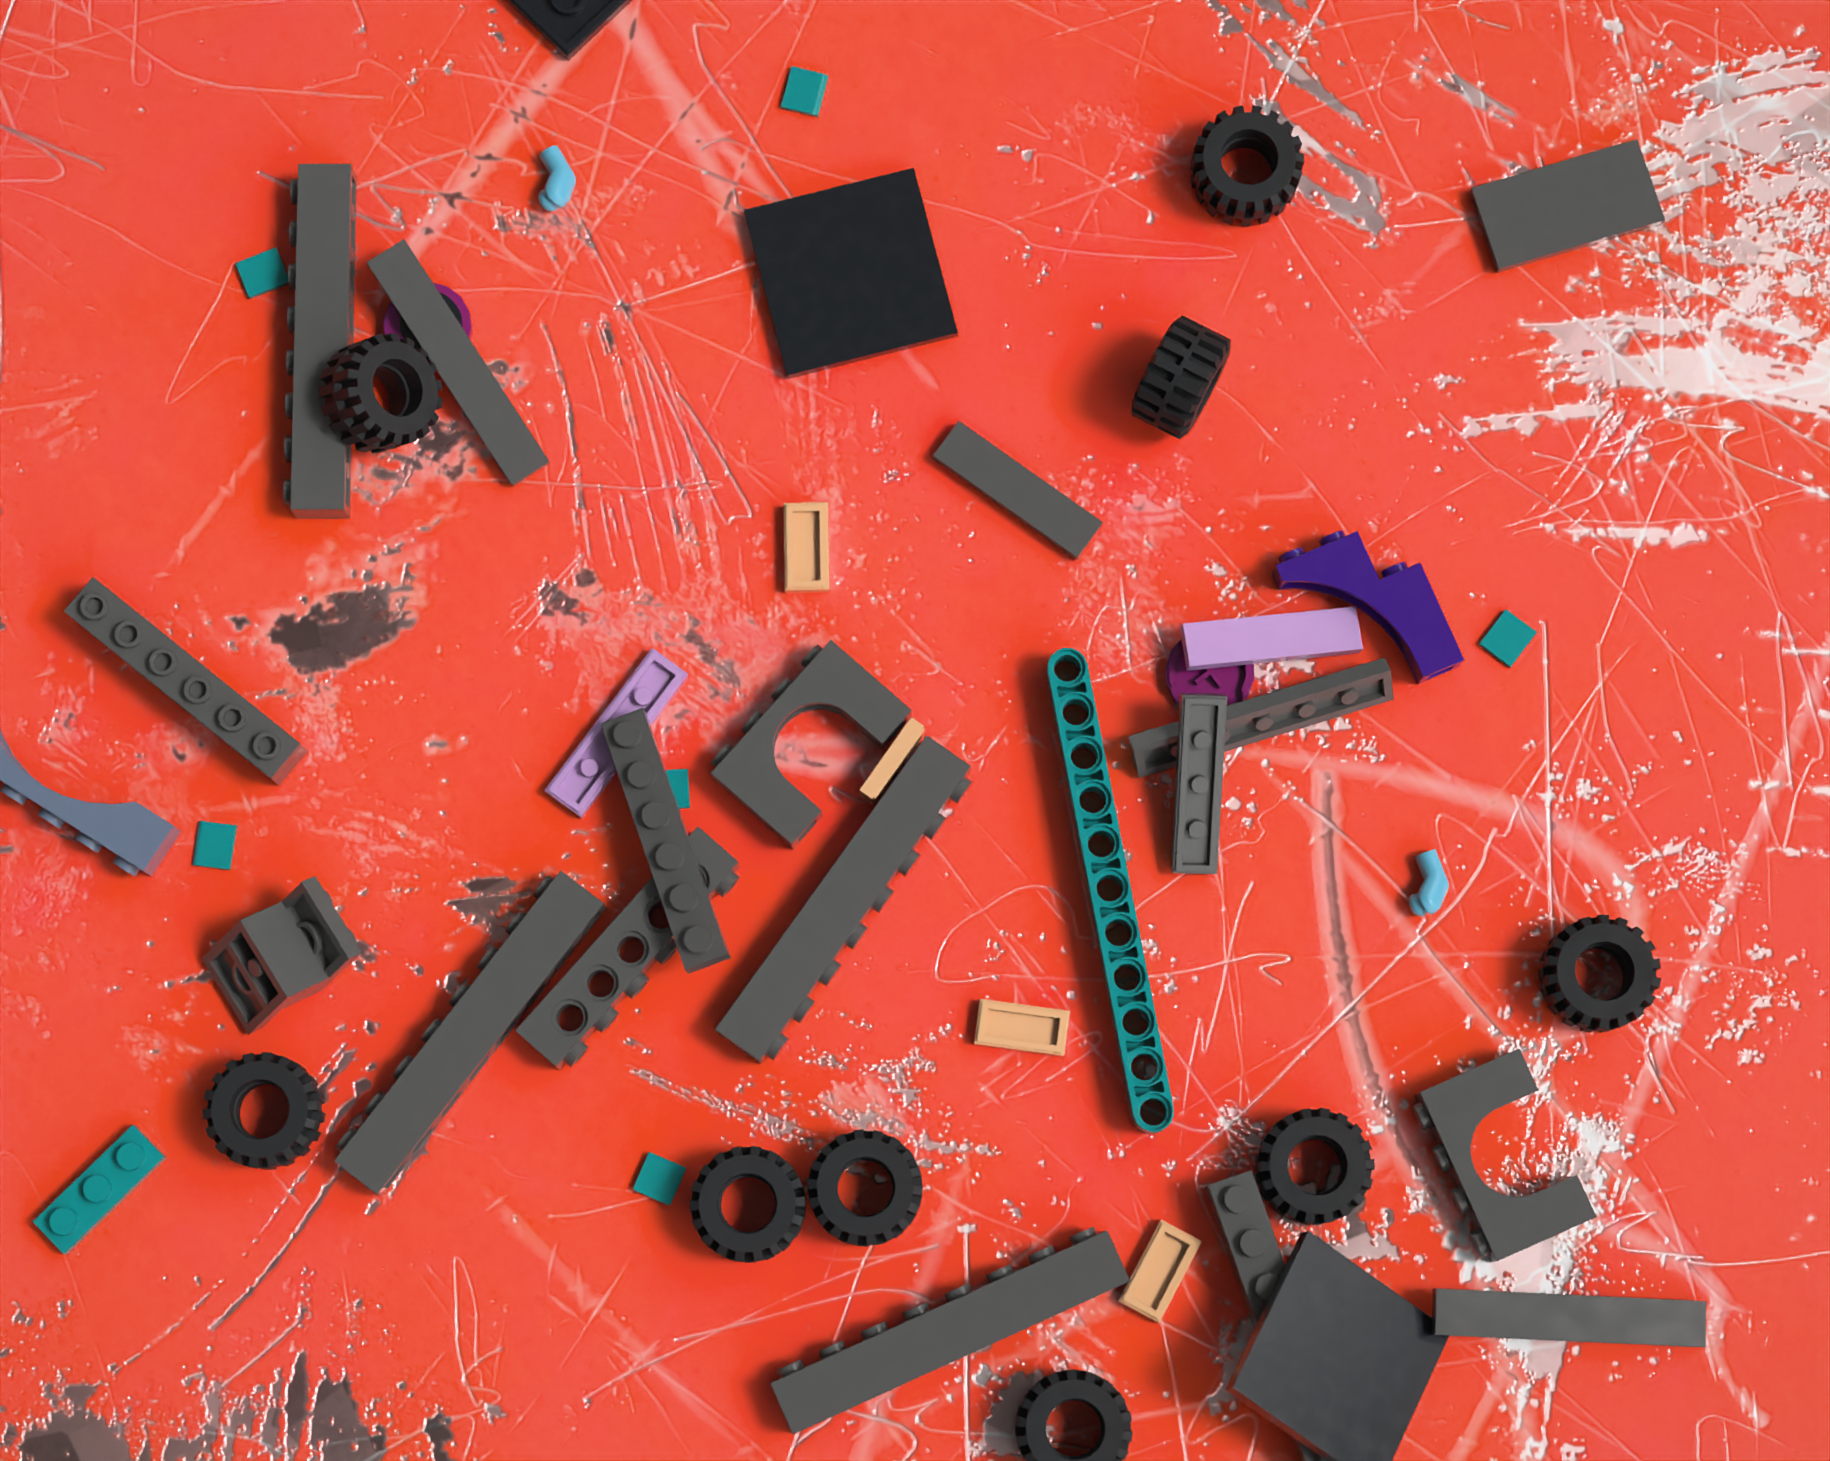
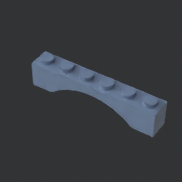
[0,727,182,877]

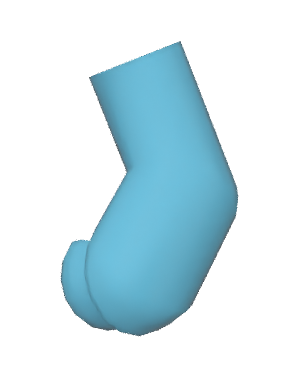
[538,145,576,212]
[1409,849,1449,917]

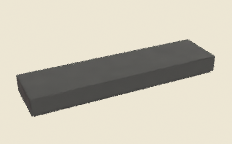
[933,421,1103,561]
[1170,693,1227,874]

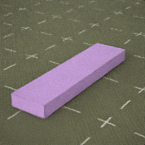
[1180,606,1363,671]
[545,648,689,819]

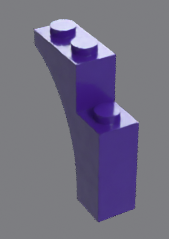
[1272,530,1464,685]

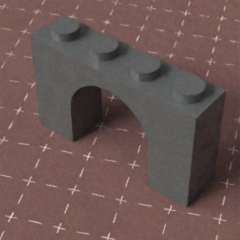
[711,640,912,850]
[1412,1048,1597,1263]

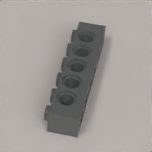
[64,577,308,786]
[515,827,740,1070]

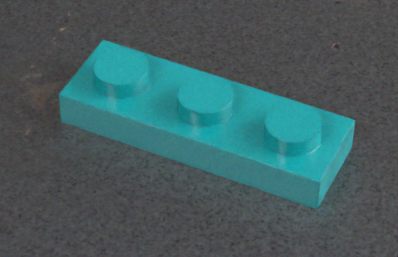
[33,1125,167,1255]

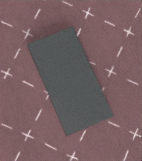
[1469,139,1665,273]

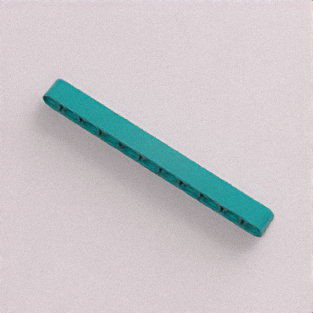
[1046,648,1174,1134]

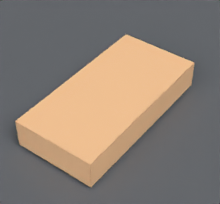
[784,502,830,593]
[859,717,925,805]
[974,999,1070,1057]
[1118,1220,1202,1323]

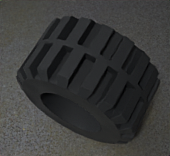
[1190,105,1304,227]
[1132,315,1231,439]
[319,333,443,453]
[1538,915,1661,1033]
[203,1052,326,1170]
[1255,1108,1375,1225]
[807,1129,923,1247]
[690,1146,806,1263]
[1015,1370,1133,1461]

